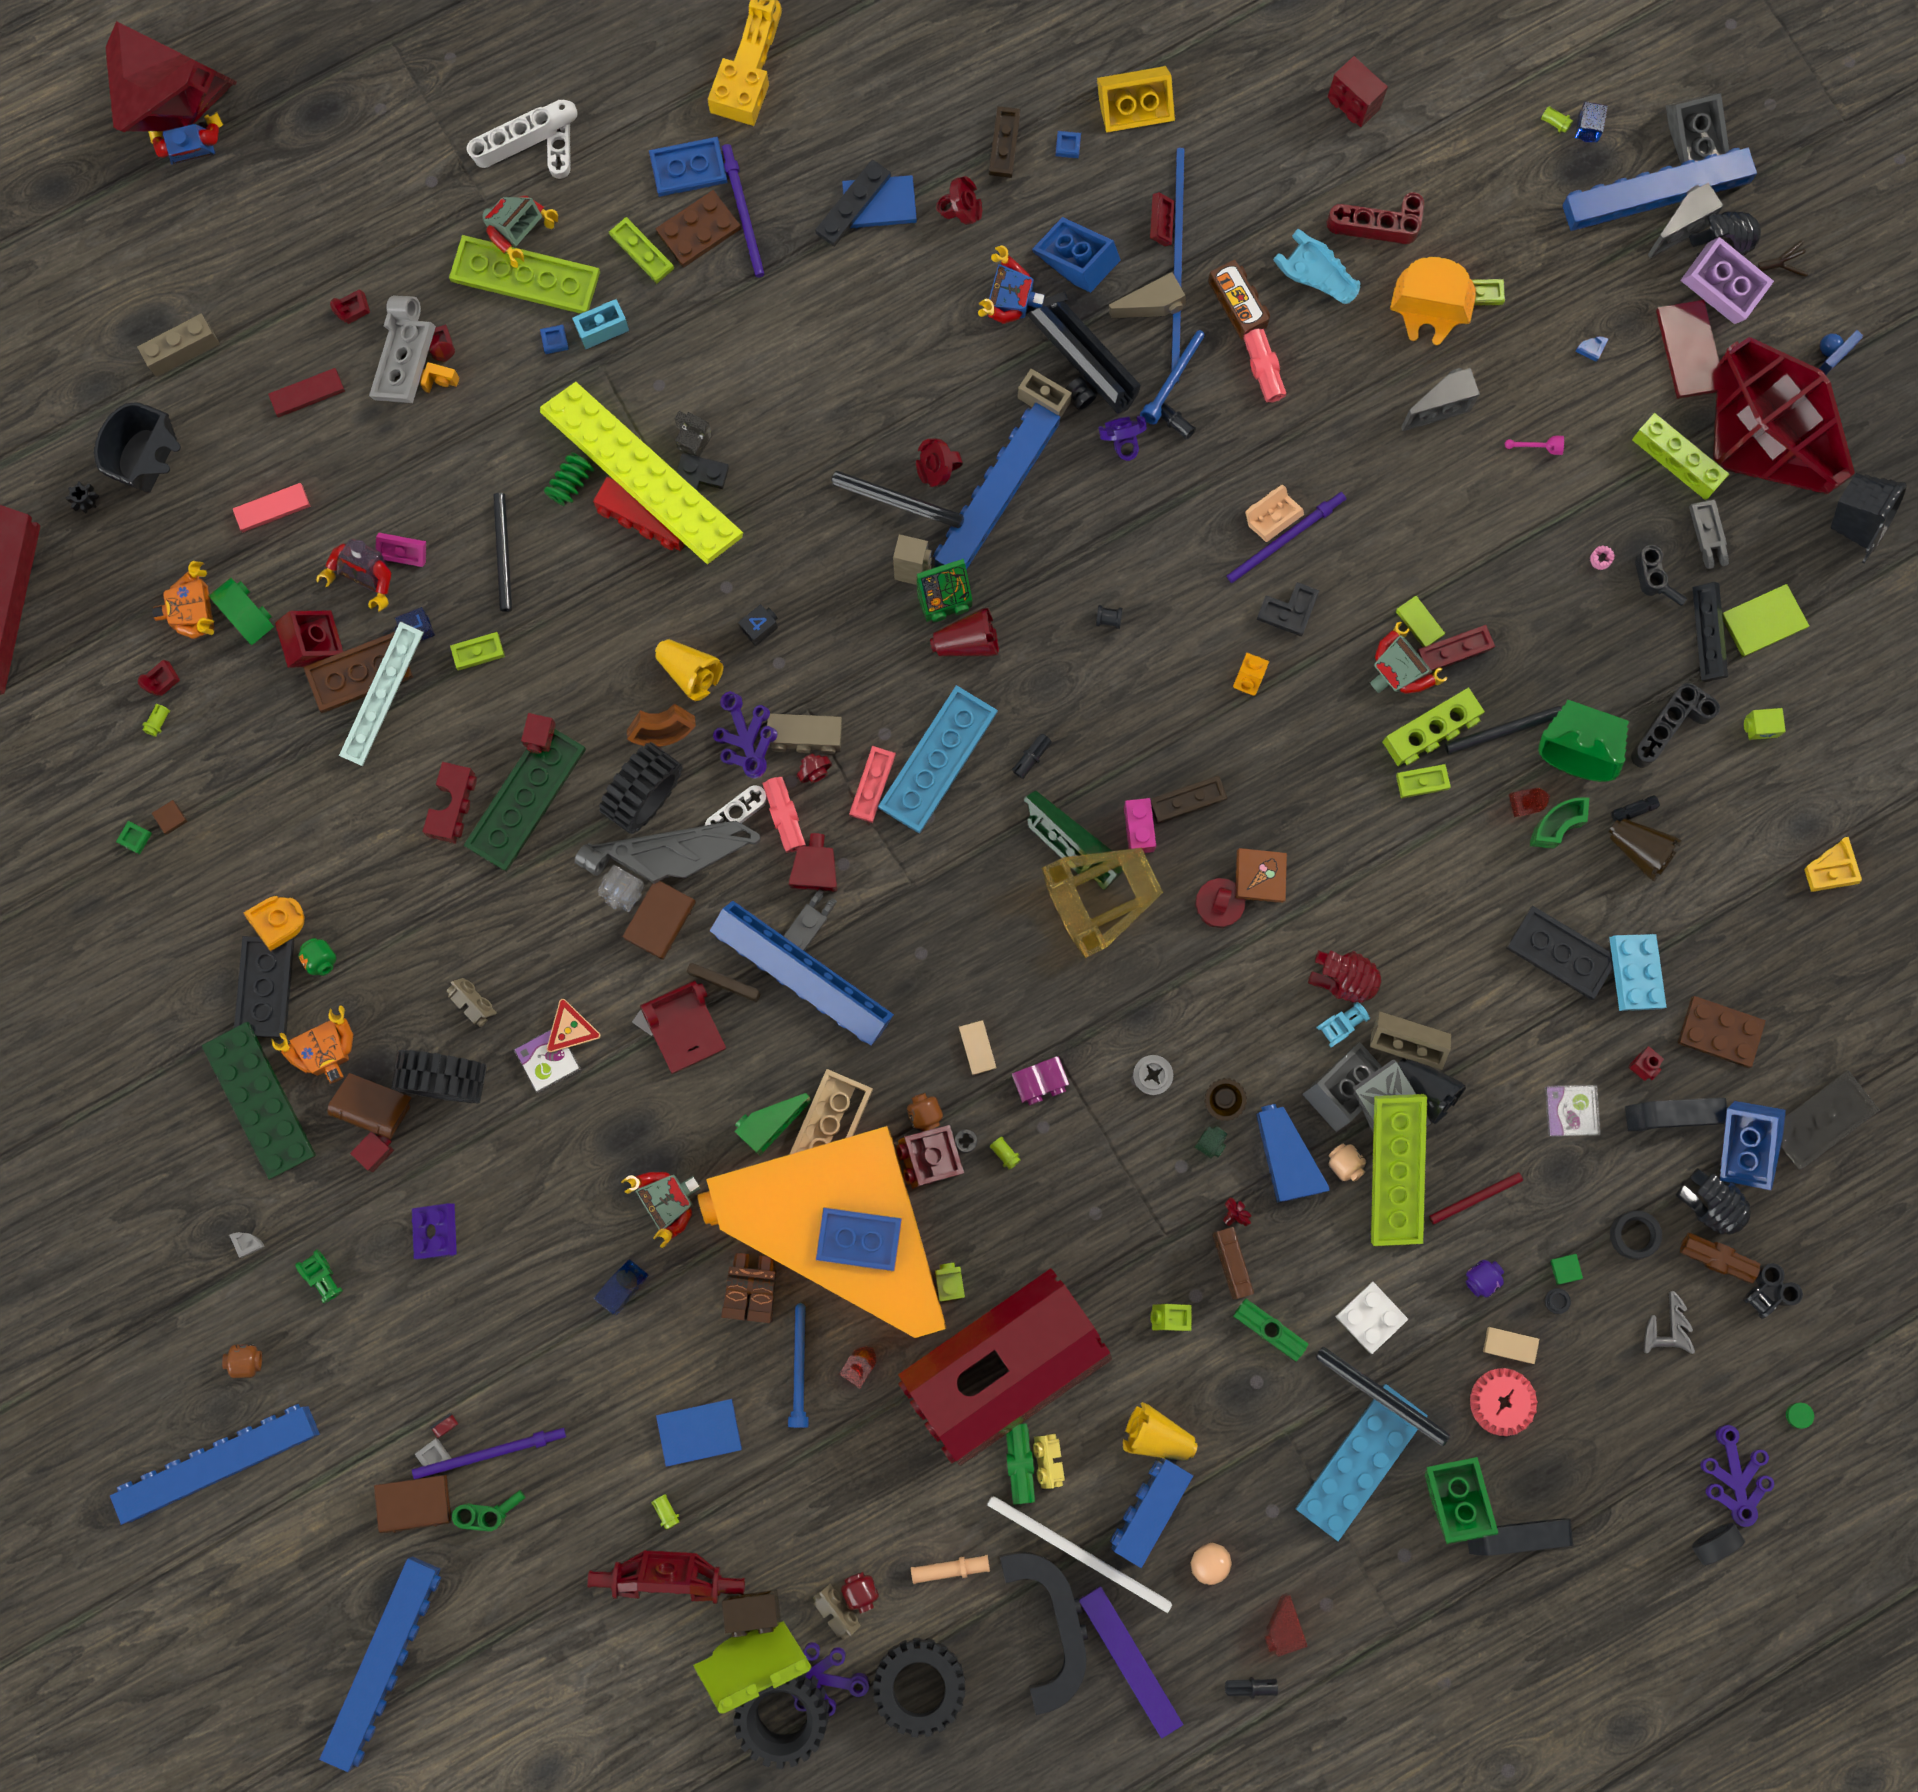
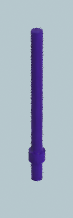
[722,144,765,278]
[1227,492,1346,583]
[412,1428,566,1480]

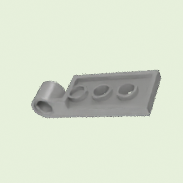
[369,295,436,403]

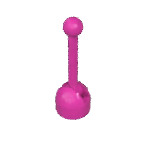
[1505,436,1564,455]

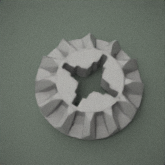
[1133,1055,1173,1095]

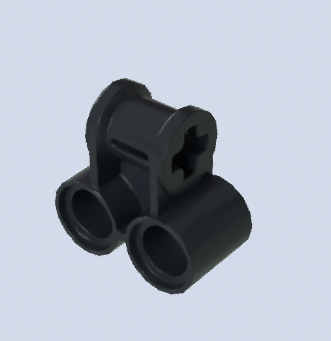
[1743,1263,1803,1319]

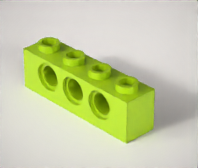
[1632,413,1729,500]
[1383,687,1485,766]

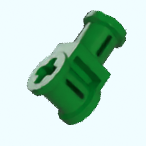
[295,1249,343,1304]

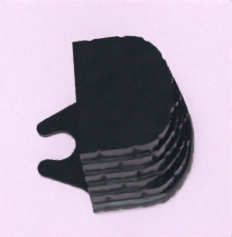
[93,402,181,493]
[1831,473,1907,564]

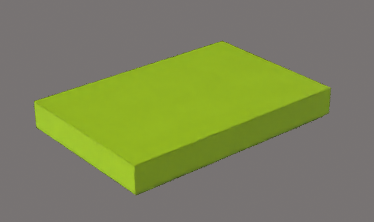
[1722,584,1809,657]

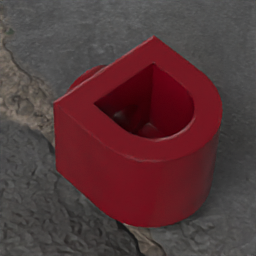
[1628,1046,1664,1081]

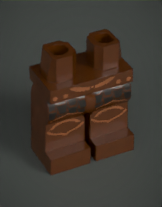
[721,1253,776,1323]

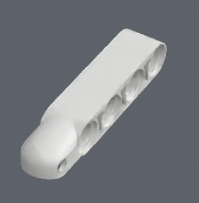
[467,100,577,168]

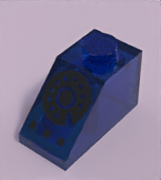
[594,1259,649,1315]

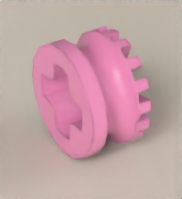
[1590,546,1614,570]

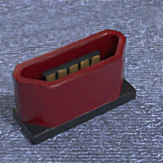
[430,1413,458,1438]

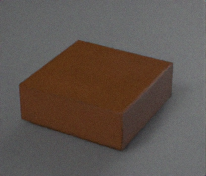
[152,800,188,835]

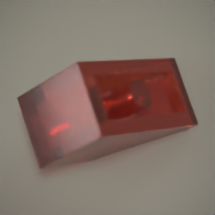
[1265,1593,1308,1657]

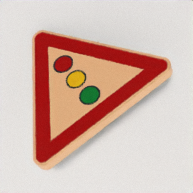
[547,999,601,1053]

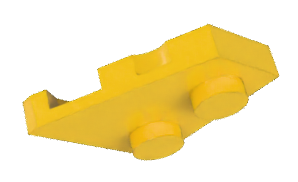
[1804,837,1862,892]

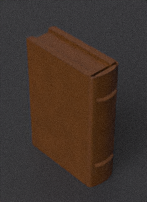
[622,881,696,960]
[327,1073,412,1139]
[1212,1227,1254,1300]
[374,1475,452,1534]

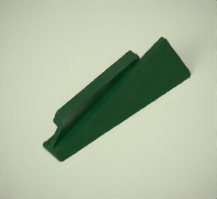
[1024,791,1129,890]

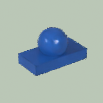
[1819,330,1863,375]

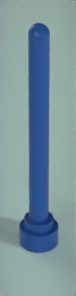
[1140,330,1204,424]
[788,1303,809,1428]

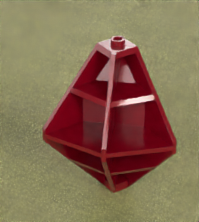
[105,21,237,132]
[1713,337,1855,494]

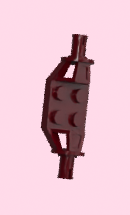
[588,1550,745,1604]

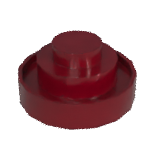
[797,754,832,784]

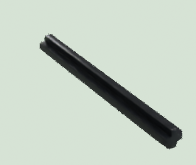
[831,471,964,528]
[1316,1347,1451,1446]

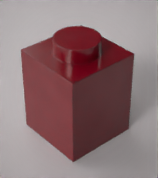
[521,713,556,754]
[350,1132,394,1172]

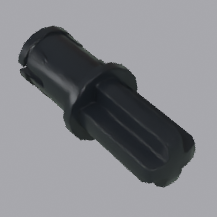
[1161,401,1196,440]
[1011,734,1052,779]
[1225,1677,1278,1699]

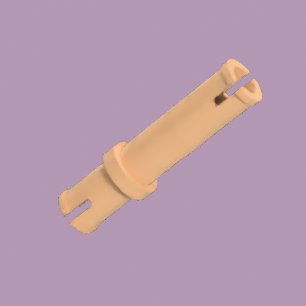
[911,1555,990,1584]

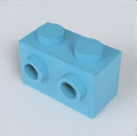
[573,299,629,349]

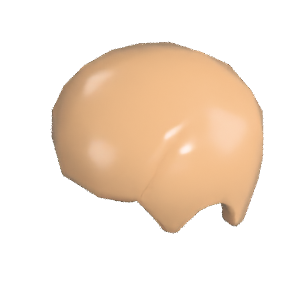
[1190,1543,1232,1585]

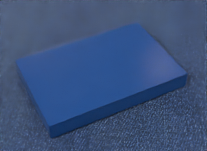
[649,137,728,197]
[842,175,917,228]
[816,1208,902,1271]
[656,1399,742,1467]

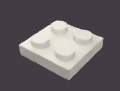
[1335,1282,1408,1354]

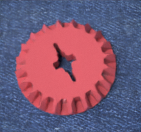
[1470,1368,1538,1436]

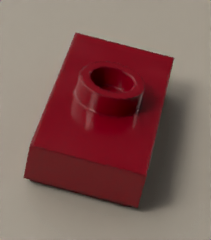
[1150,192,1174,247]

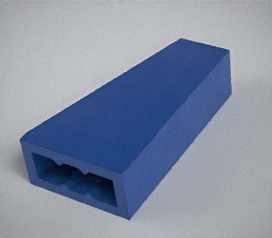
[1256,1104,1330,1203]

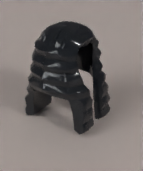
[1689,211,1761,257]
[1676,1168,1751,1235]

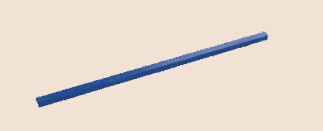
[1171,148,1184,383]

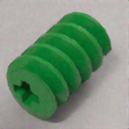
[544,452,594,506]

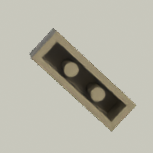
[137,313,220,377]
[893,534,932,585]
[767,714,842,754]
[1370,1011,1451,1070]

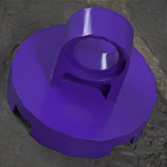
[1098,416,1147,461]

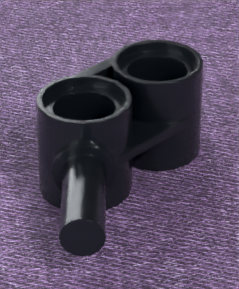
[1635,545,1687,606]

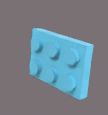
[1609,934,1667,1011]

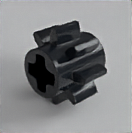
[66,481,99,514]

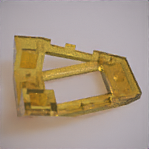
[1041,848,1163,958]

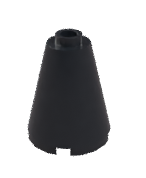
[1398,1058,1466,1124]

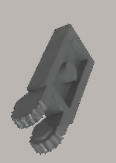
[1689,499,1729,569]
[784,889,837,951]

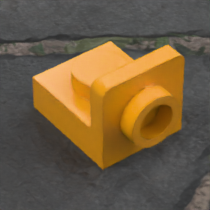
[419,362,459,393]

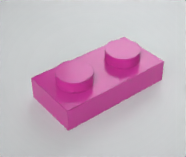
[376,533,426,567]

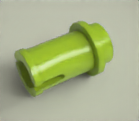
[1541,106,1573,133]
[142,704,170,737]
[990,1137,1021,1170]
[651,1494,679,1530]

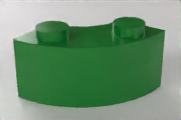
[209,578,274,645]
[1530,797,1589,849]

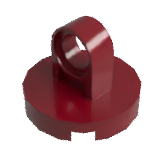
[936,176,982,225]
[916,438,963,487]
[1195,878,1245,928]

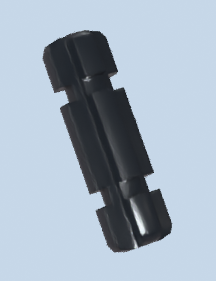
[1611,795,1660,822]

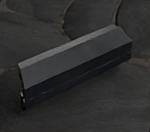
[1027,301,1141,414]

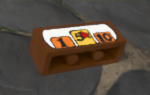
[1208,260,1270,340]

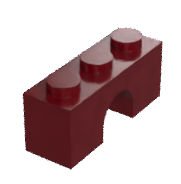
[422,762,477,844]

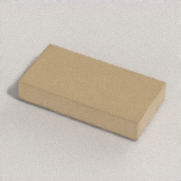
[959,1020,996,1076]
[1483,1327,1539,1364]

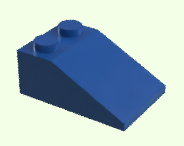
[1032,217,1121,293]
[1720,1101,1786,1190]

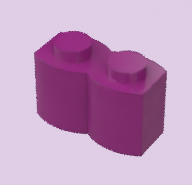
[1012,1056,1069,1106]

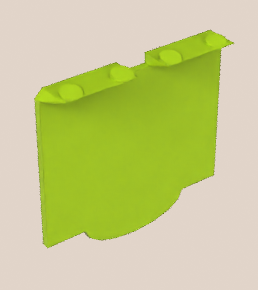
[693,1621,811,1714]

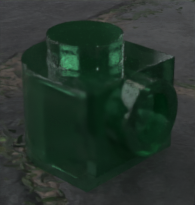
[1194,1126,1227,1159]

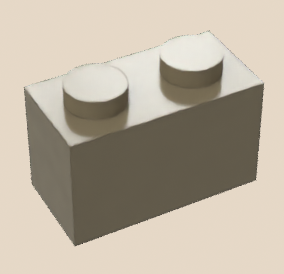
[1018,369,1072,419]

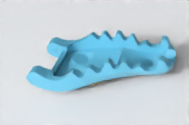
[1273,229,1360,304]

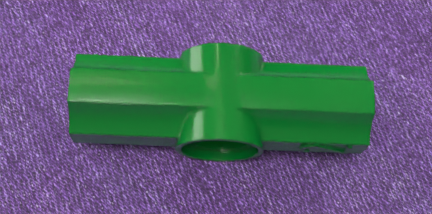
[1233,1298,1309,1362]
[1006,1424,1035,1504]

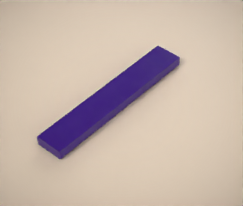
[1079,1586,1183,1739]

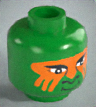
[298,938,336,976]

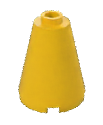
[655,639,723,701]
[1123,1402,1198,1461]

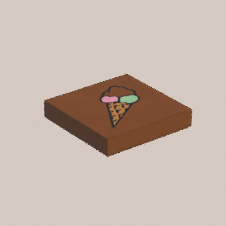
[1235,848,1287,903]

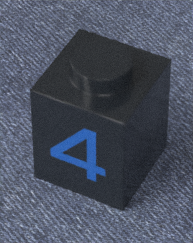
[738,604,778,647]

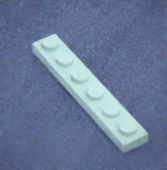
[339,622,424,766]

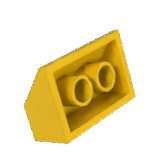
[1097,66,1175,133]

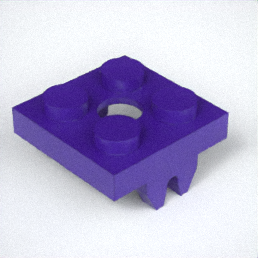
[412,1203,457,1259]

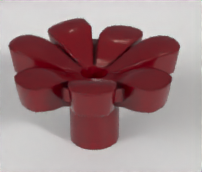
[1223,1197,1252,1226]

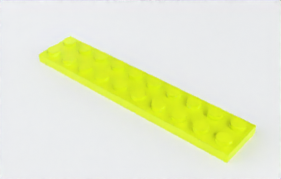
[540,382,743,564]

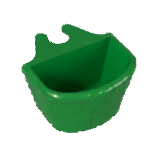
[1538,699,1629,782]

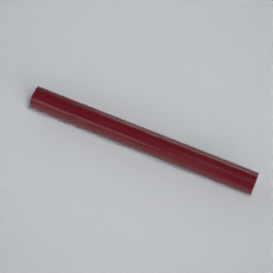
[1429,1172,1523,1225]

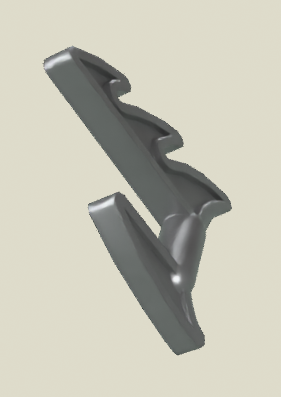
[1644,1291,1695,1354]

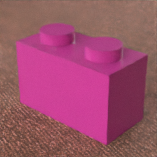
[1124,798,1156,855]

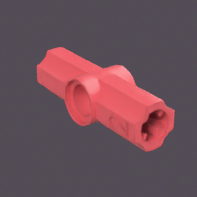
[1244,328,1286,403]
[762,777,806,853]

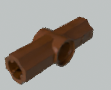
[1680,1233,1760,1284]

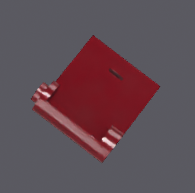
[640,980,726,1074]

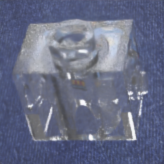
[598,865,644,912]

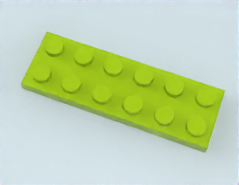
[449,235,600,314]
[1371,1094,1427,1246]

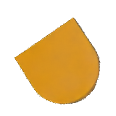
[243,896,304,951]

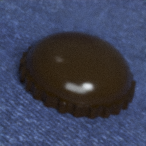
[1204,1078,1247,1121]

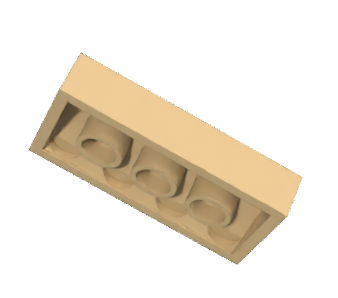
[789,1069,873,1155]

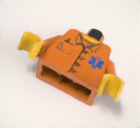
[152,561,214,639]
[272,1006,353,1084]

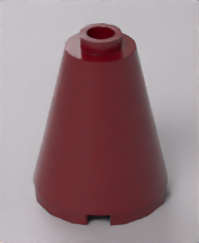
[930,608,999,656]

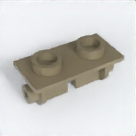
[447,978,497,1027]
[812,1584,861,1640]

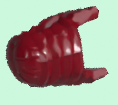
[1308,950,1382,1003]

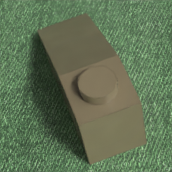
[1109,272,1186,318]

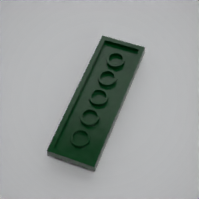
[464,729,586,872]
[201,1022,316,1180]

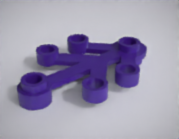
[713,691,778,779]
[1701,1425,1774,1527]
[791,1642,870,1716]

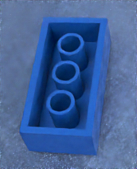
[1110,1458,1193,1568]

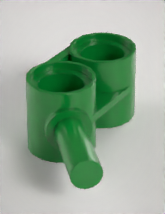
[452,1490,526,1531]

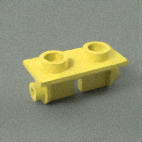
[1033,1434,1065,1489]

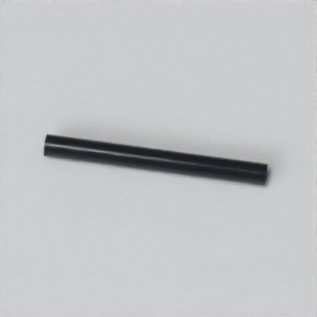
[493,493,512,612]
[1444,706,1562,755]

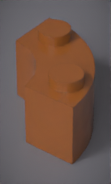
[627,704,696,747]

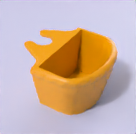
[1390,257,1476,345]

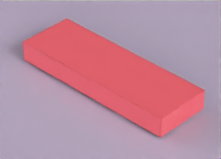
[233,483,311,533]
[849,746,896,823]

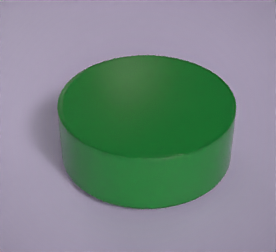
[1786,1402,1814,1429]

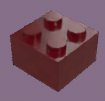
[1328,56,1388,127]

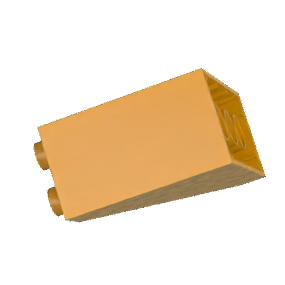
[698,1126,947,1338]

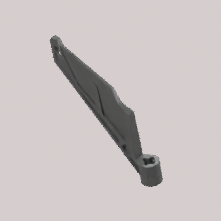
[575,821,761,884]

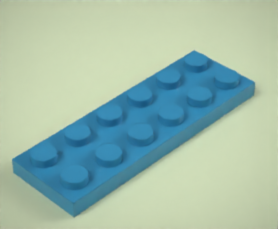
[878,685,998,834]
[1295,1384,1428,1541]

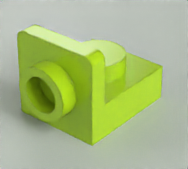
[935,1263,965,1302]
[1150,1304,1191,1331]

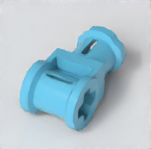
[1317,1001,1370,1047]

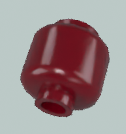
[841,1572,879,1613]

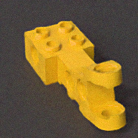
[708,0,782,126]

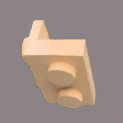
[1245,485,1304,542]

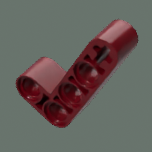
[1326,192,1424,244]

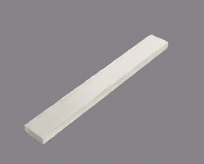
[987,1496,1172,1613]

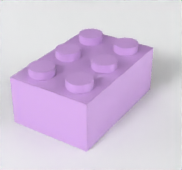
[1680,237,1774,324]

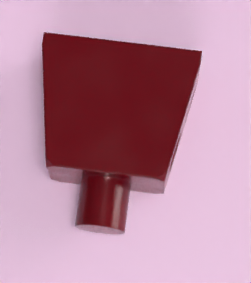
[789,833,837,892]

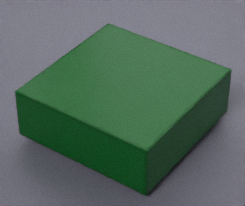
[116,821,152,855]
[1550,1254,1583,1285]

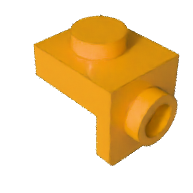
[1233,653,1269,696]

